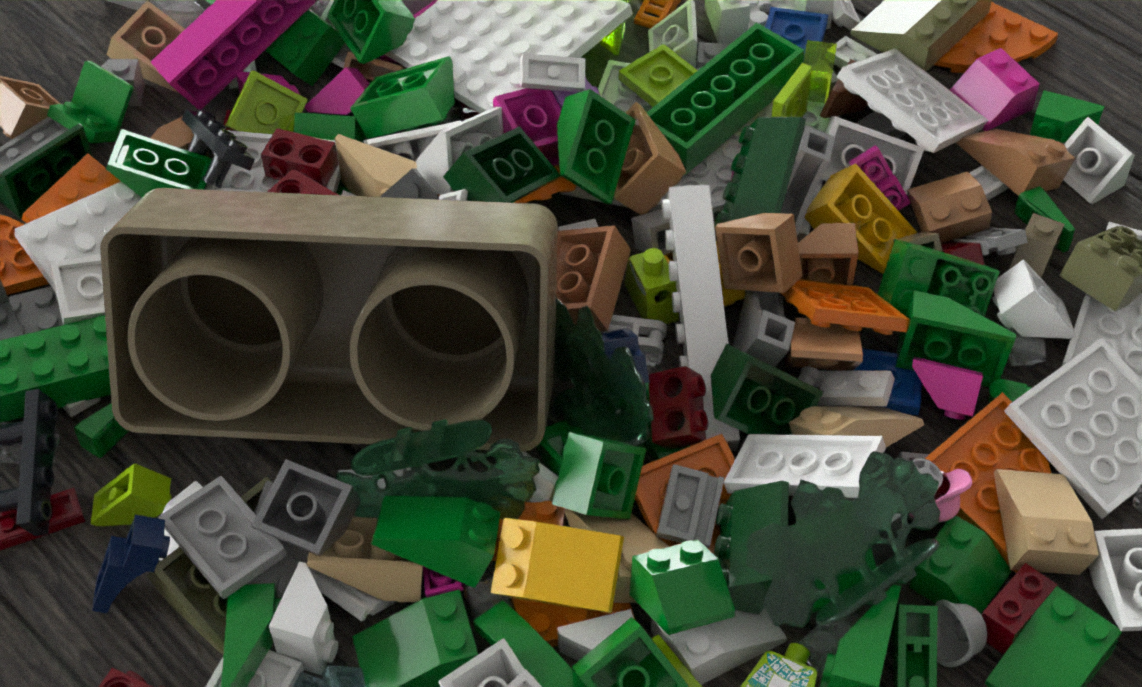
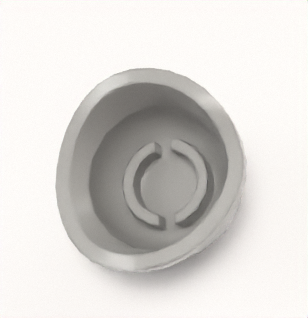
[934,599,987,667]

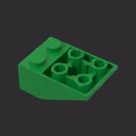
[877,239,1000,317]

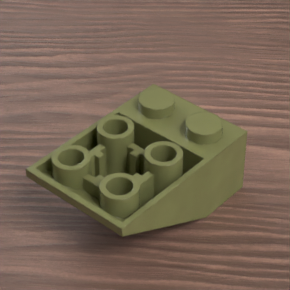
[1059,226,1142,312]

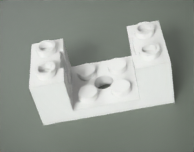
[704,0,834,44]

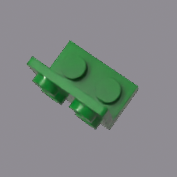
[47,61,134,143]

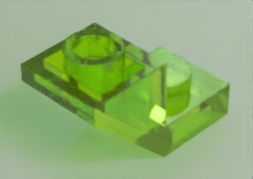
[804,40,837,103]

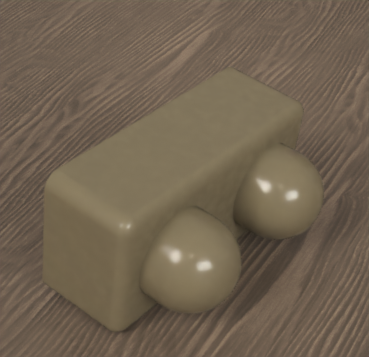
[100,188,558,452]

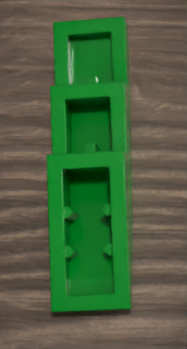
[473,600,587,687]

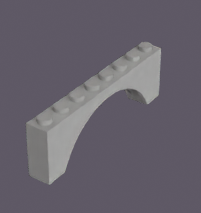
[733,125,835,367]

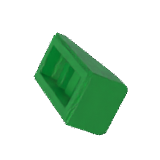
[1014,186,1075,253]
[74,403,129,458]

